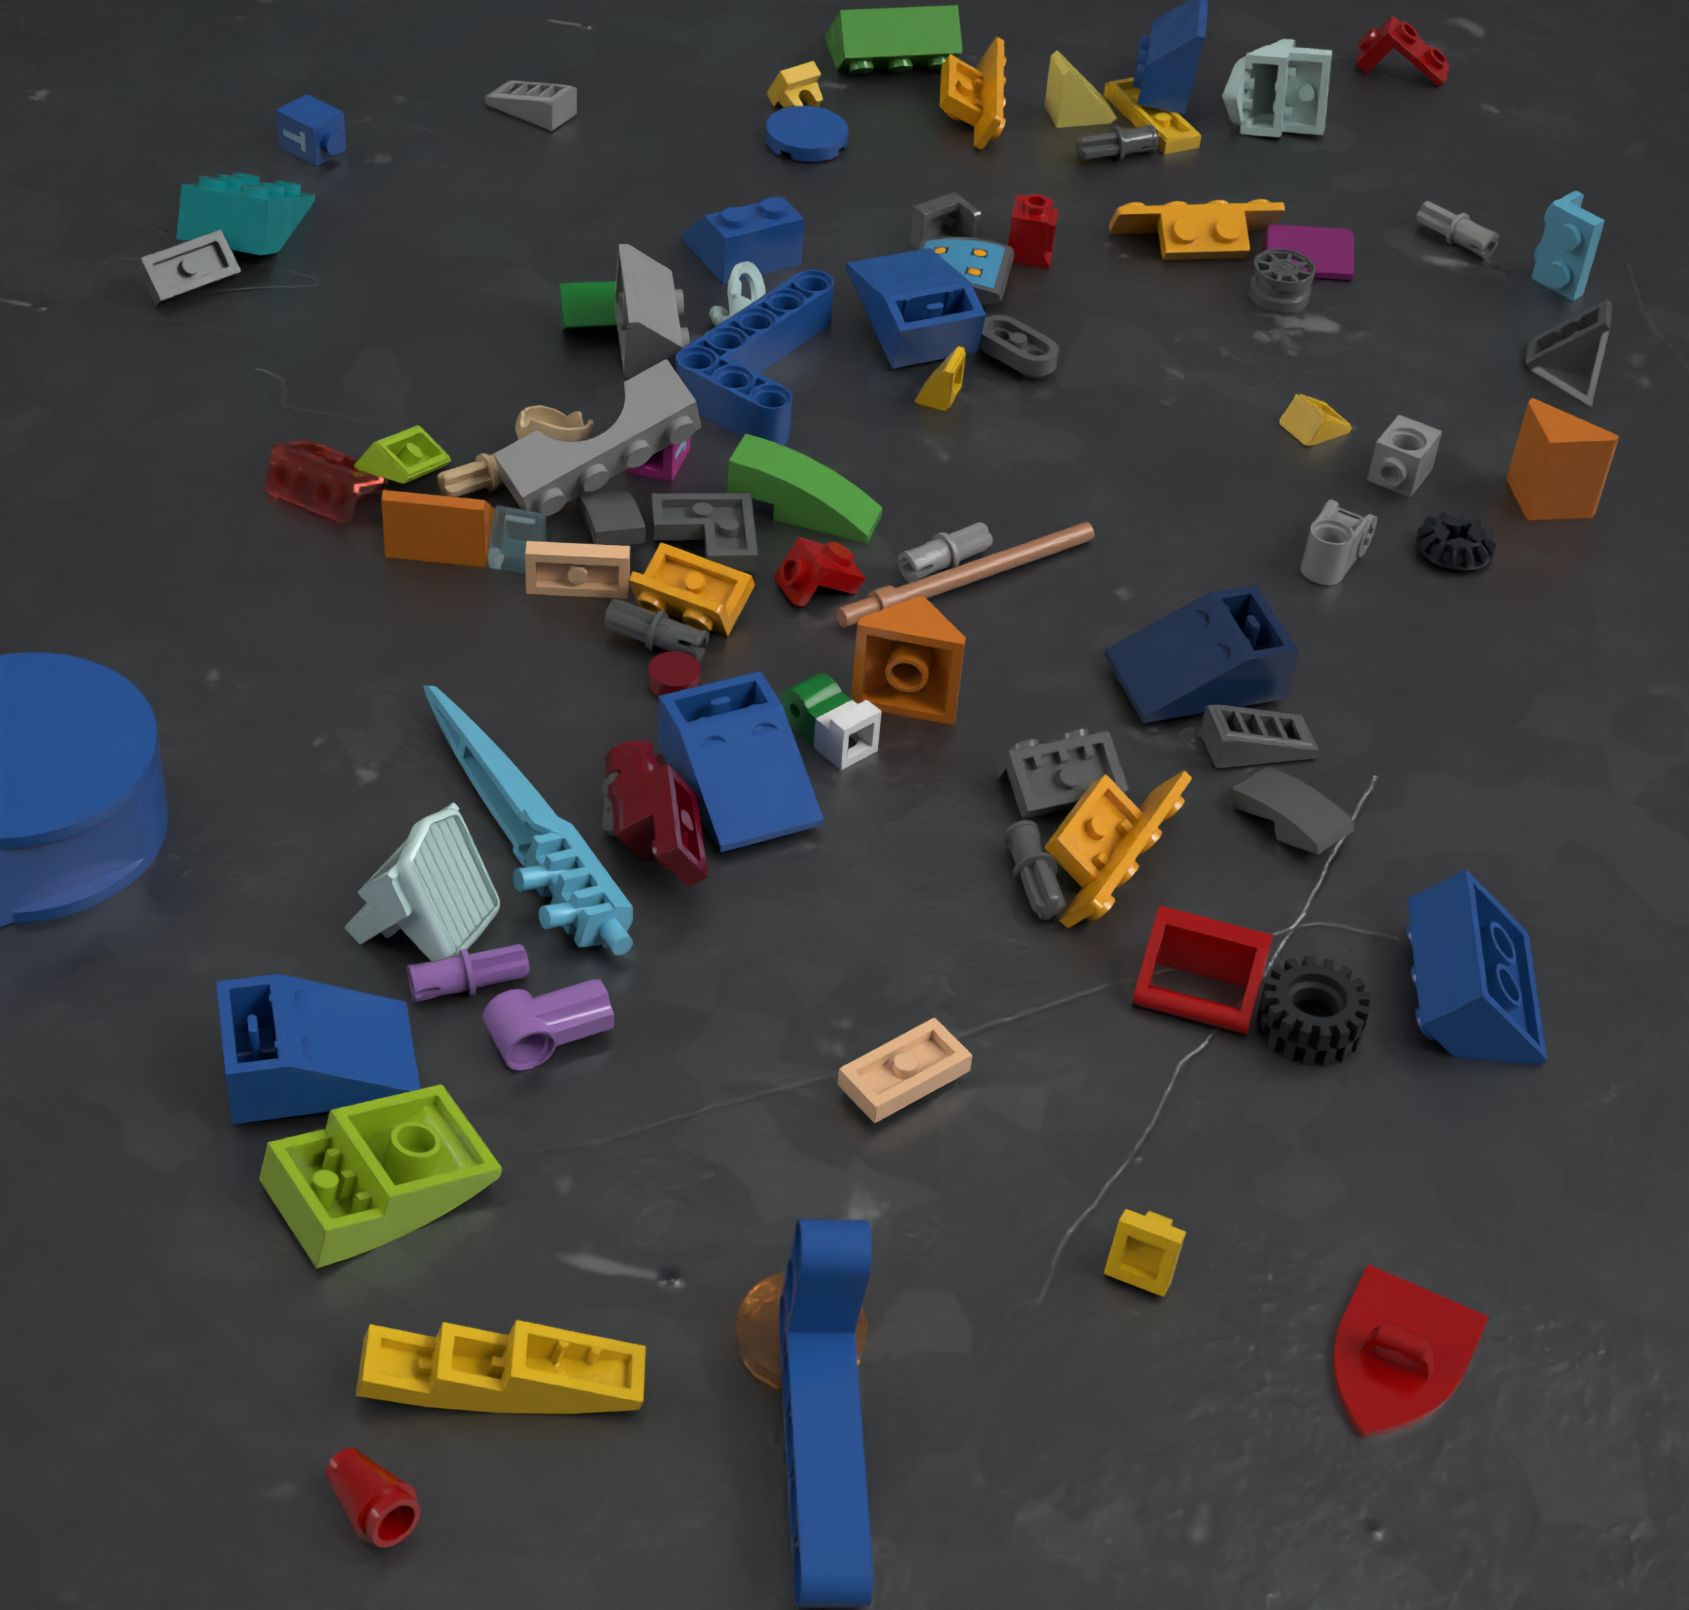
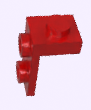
[1355,15,1449,87]

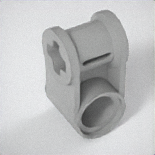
[1300,499,1377,585]

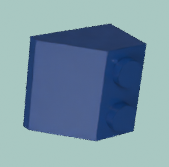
[683,197,804,284]

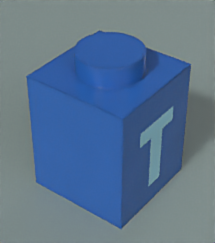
[276,94,346,166]

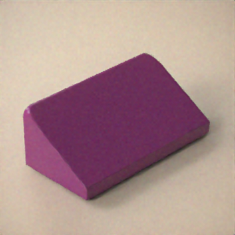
[1262,224,1354,280]

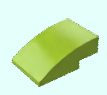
[259,1084,502,1268]

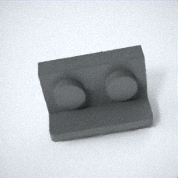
[996,729,1129,819]

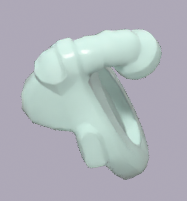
[709,261,766,326]

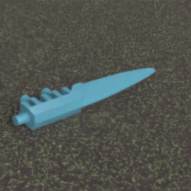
[423,685,633,955]

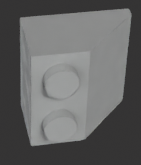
[614,244,690,378]

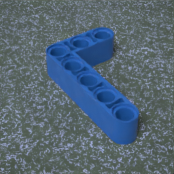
[675,270,834,445]
[779,1219,873,1608]

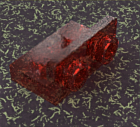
[264,439,387,523]

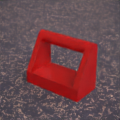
[1132,905,1273,1035]

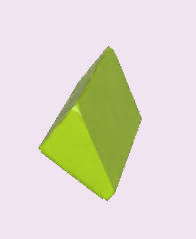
[354,425,452,484]

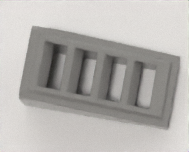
[485,80,577,131]

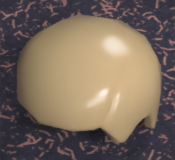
[515,405,594,442]

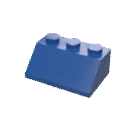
[1132,0,1208,115]
[1406,869,1548,1065]

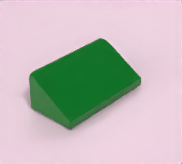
[559,281,617,330]

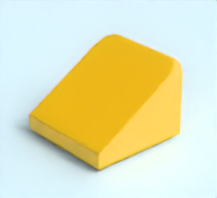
[915,346,966,411]
[1279,394,1352,446]

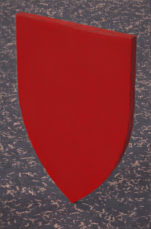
[1333,1264,1489,1438]

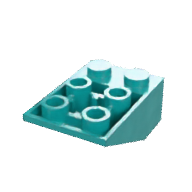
[176,173,315,255]

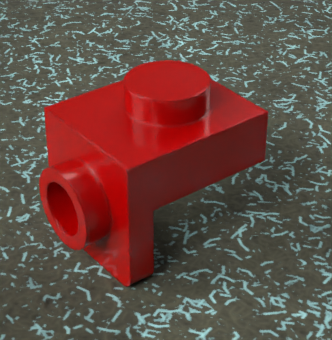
[774,537,866,607]

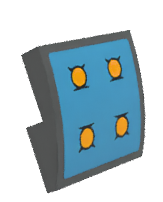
[918,237,1015,305]

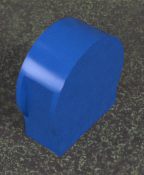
[0,652,169,927]

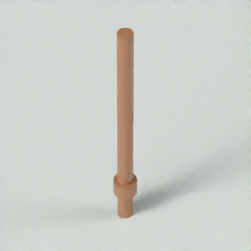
[836,522,1094,628]

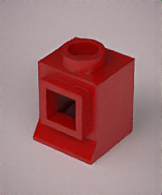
[1008,194,1059,269]

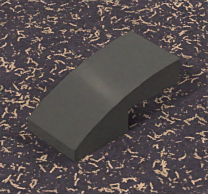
[576,490,646,546]
[1231,766,1355,854]

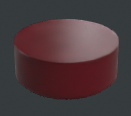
[648,651,701,697]

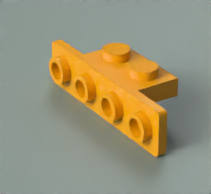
[939,37,1006,150]
[1109,199,1285,261]
[1044,770,1192,929]

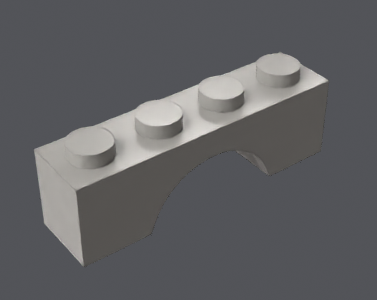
[494,359,702,523]

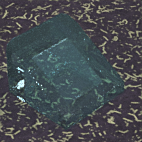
[488,505,546,575]

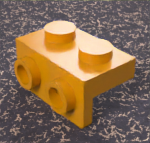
[628,543,755,636]

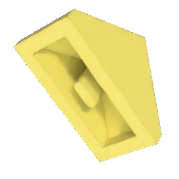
[1044,50,1117,128]

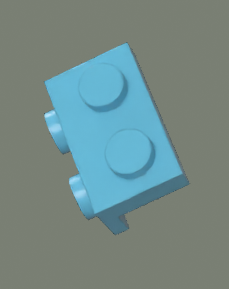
[1531,190,1605,301]

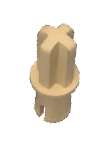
[437,453,504,497]

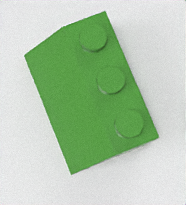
[825,5,963,75]

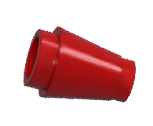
[325,1448,421,1548]

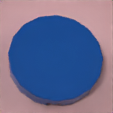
[766,106,849,162]

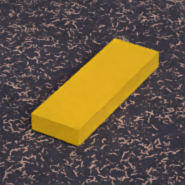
[1103,77,1201,155]

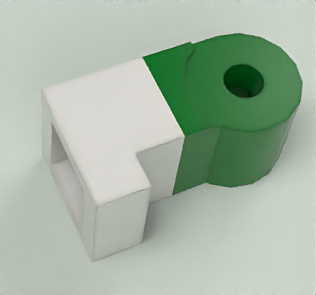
[780,673,882,771]

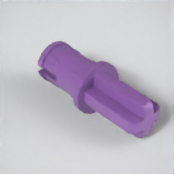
[407,944,529,1003]

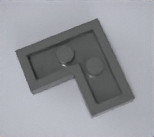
[651,493,758,571]

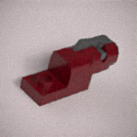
[602,741,708,887]

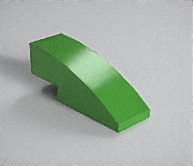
[727,433,882,544]

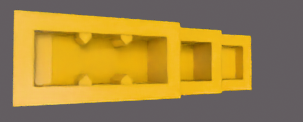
[356,1320,646,1414]

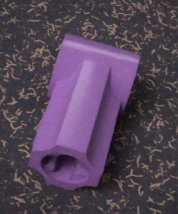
[482,979,614,1071]

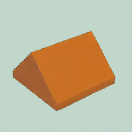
[1506,398,1620,520]
[382,490,499,568]
[851,595,966,726]

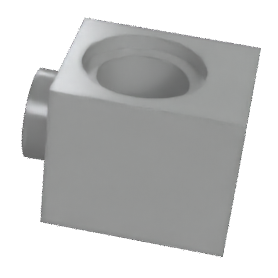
[1367,415,1442,497]

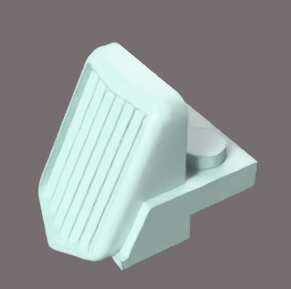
[1222,39,1332,137]
[344,802,500,962]

